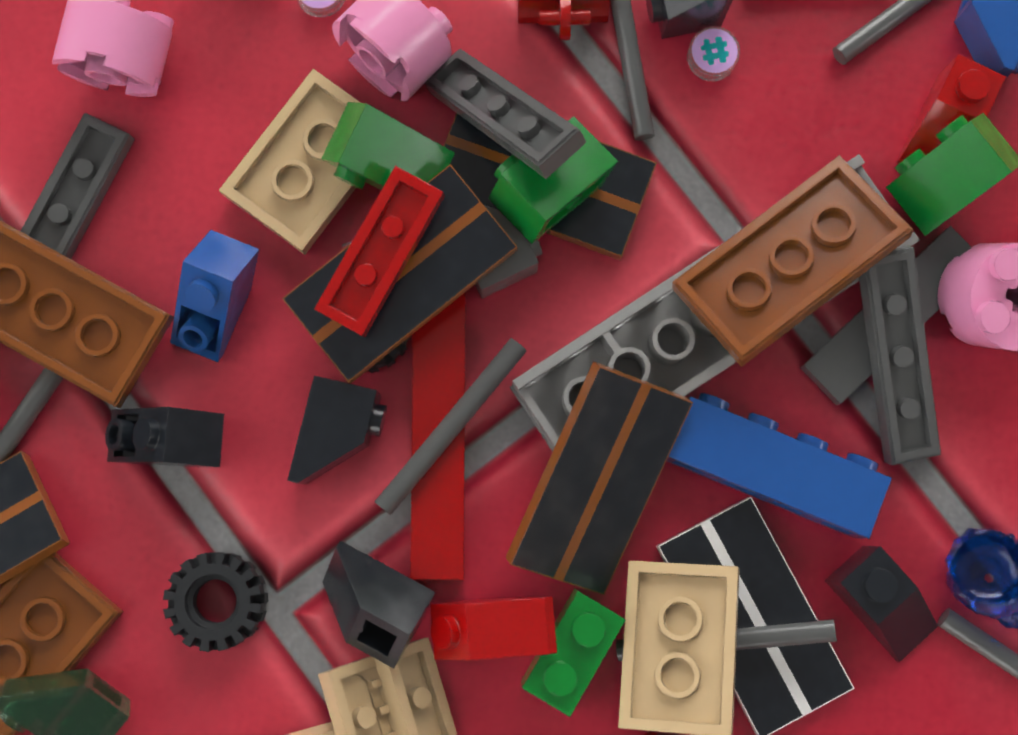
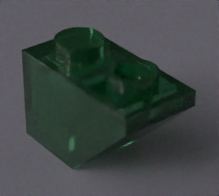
[0,668,130,735]

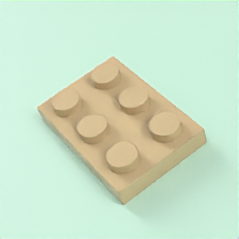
[219,69,361,255]
[618,561,740,735]

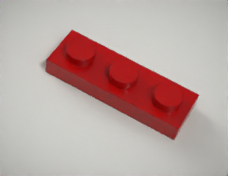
[314,165,445,338]

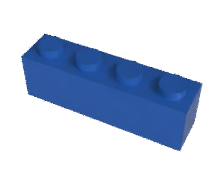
[667,393,892,538]

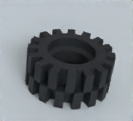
[163,552,268,652]

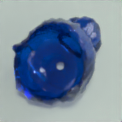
[944,528,1018,629]

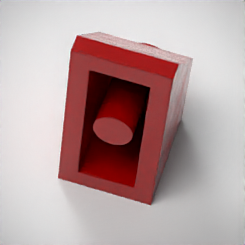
[897,54,1006,163]
[430,596,557,661]

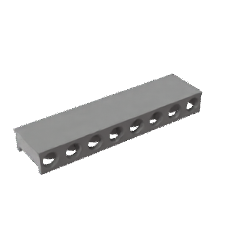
[510,154,920,452]

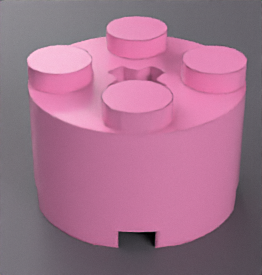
[52,0,174,97]
[332,0,453,101]
[937,243,1018,351]

